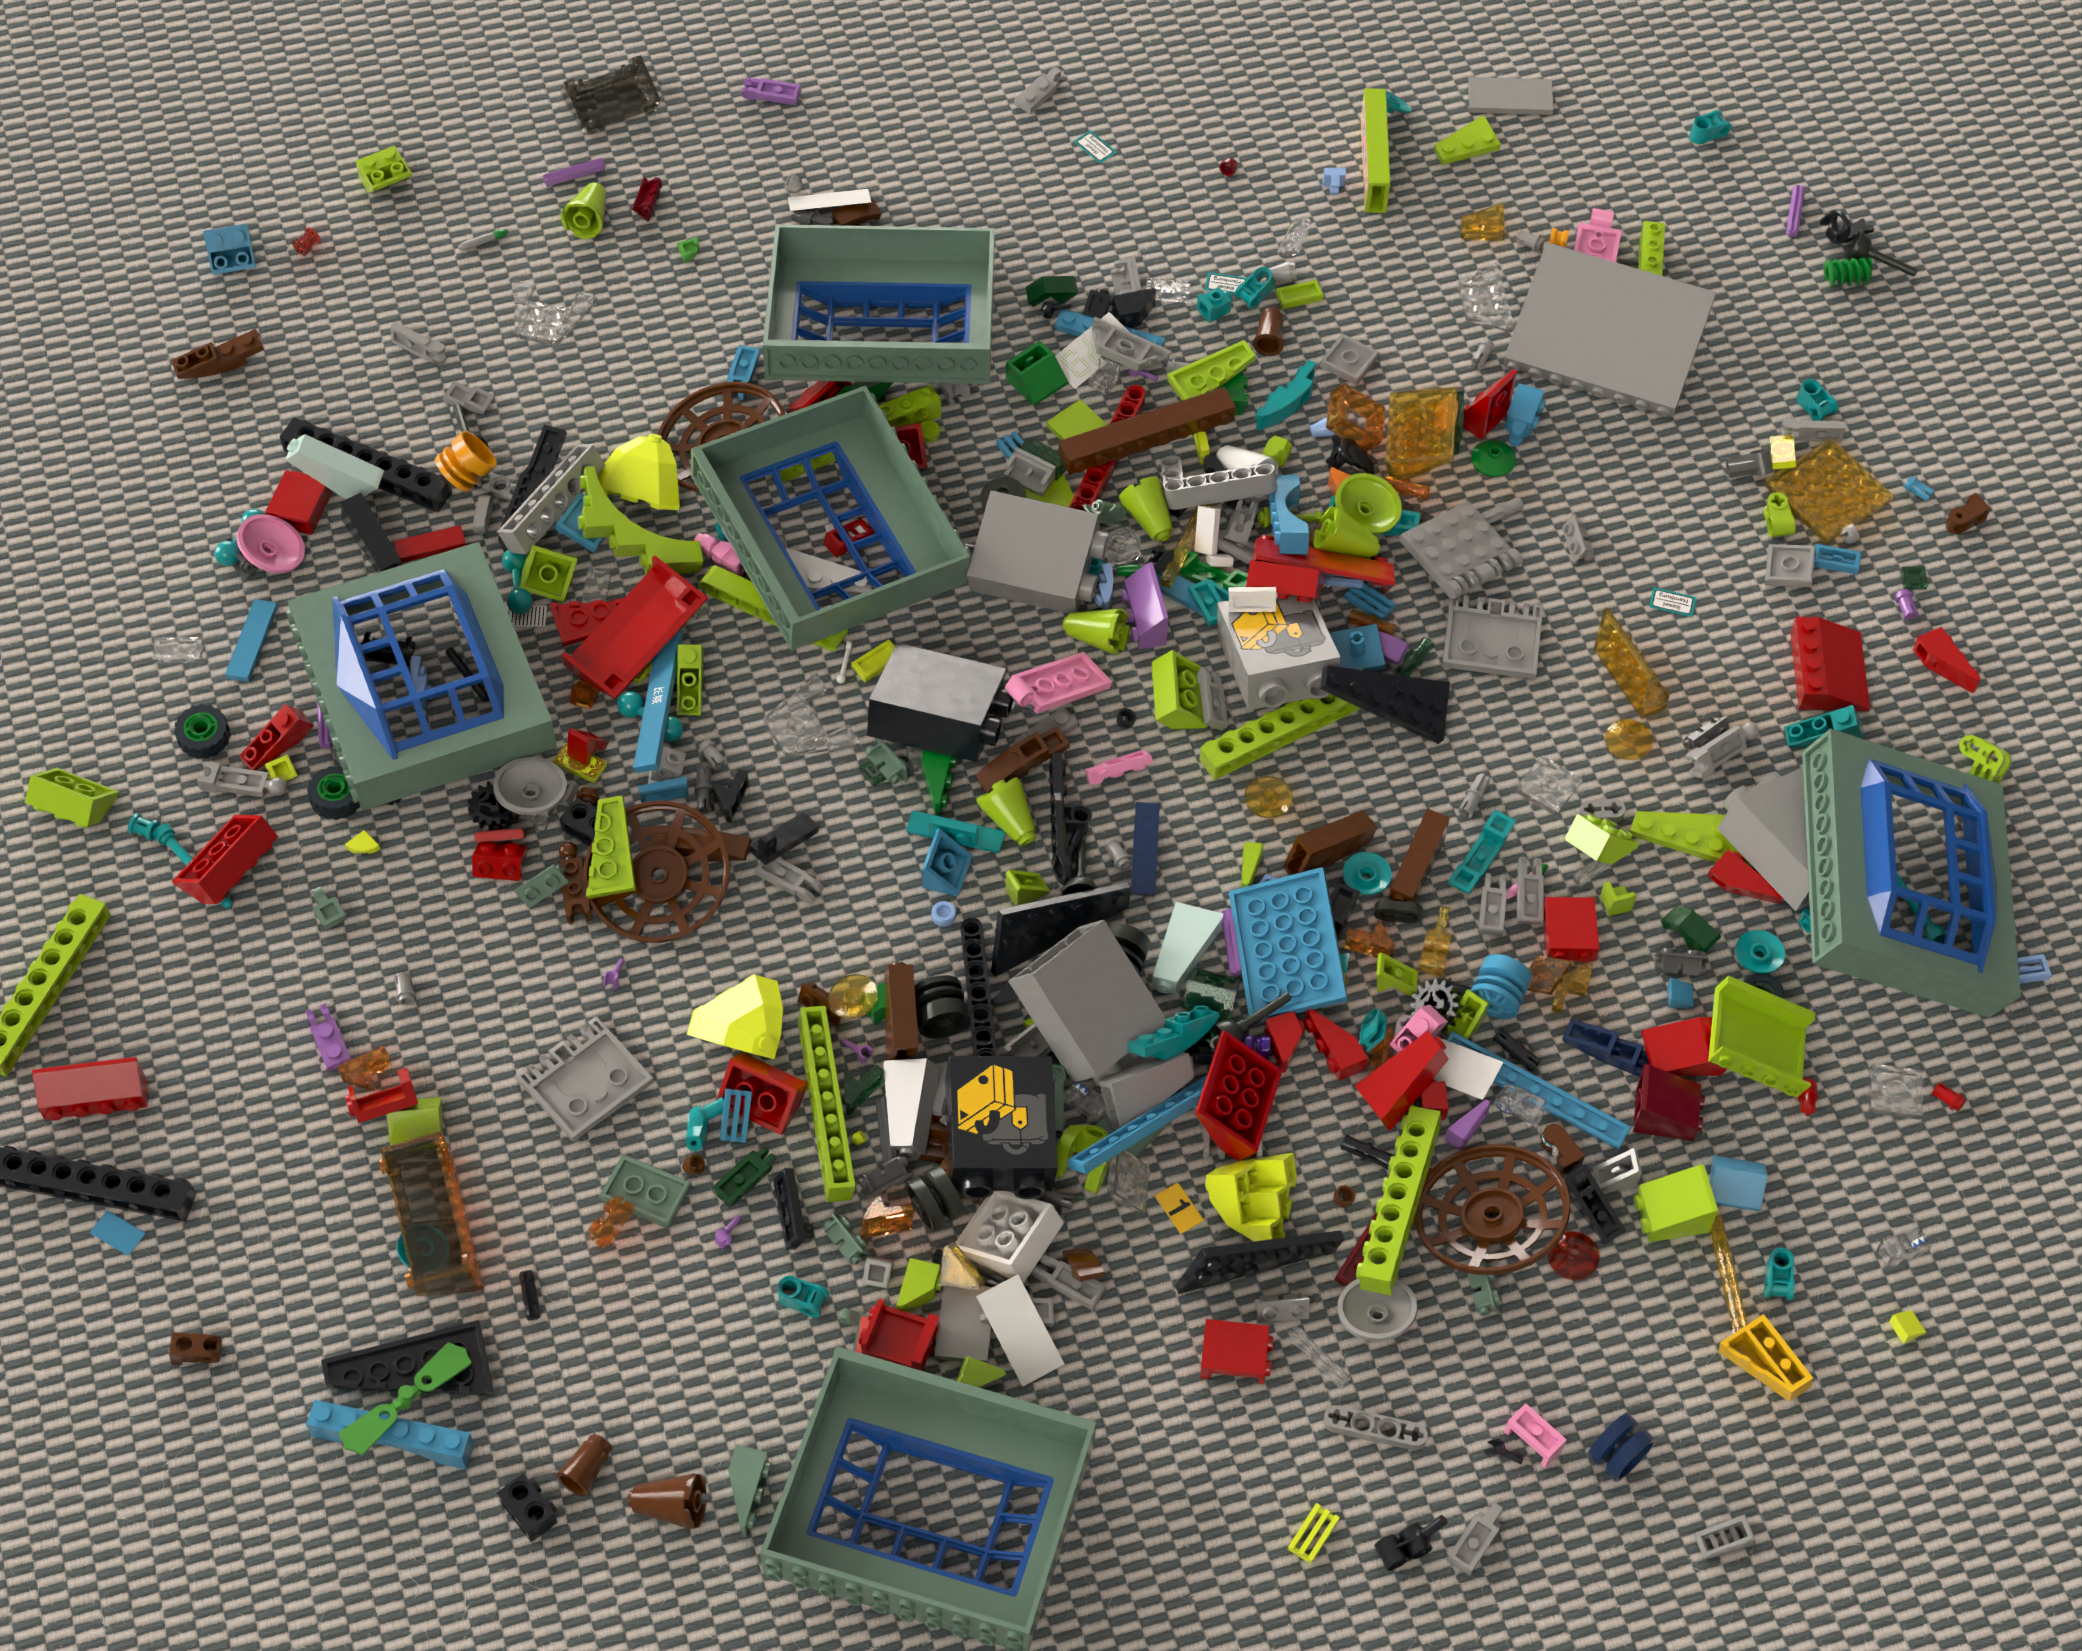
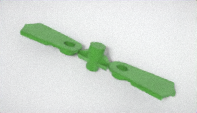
[339,1342,472,1456]

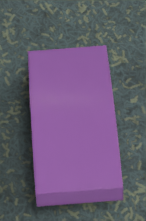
[1378,631,1409,665]

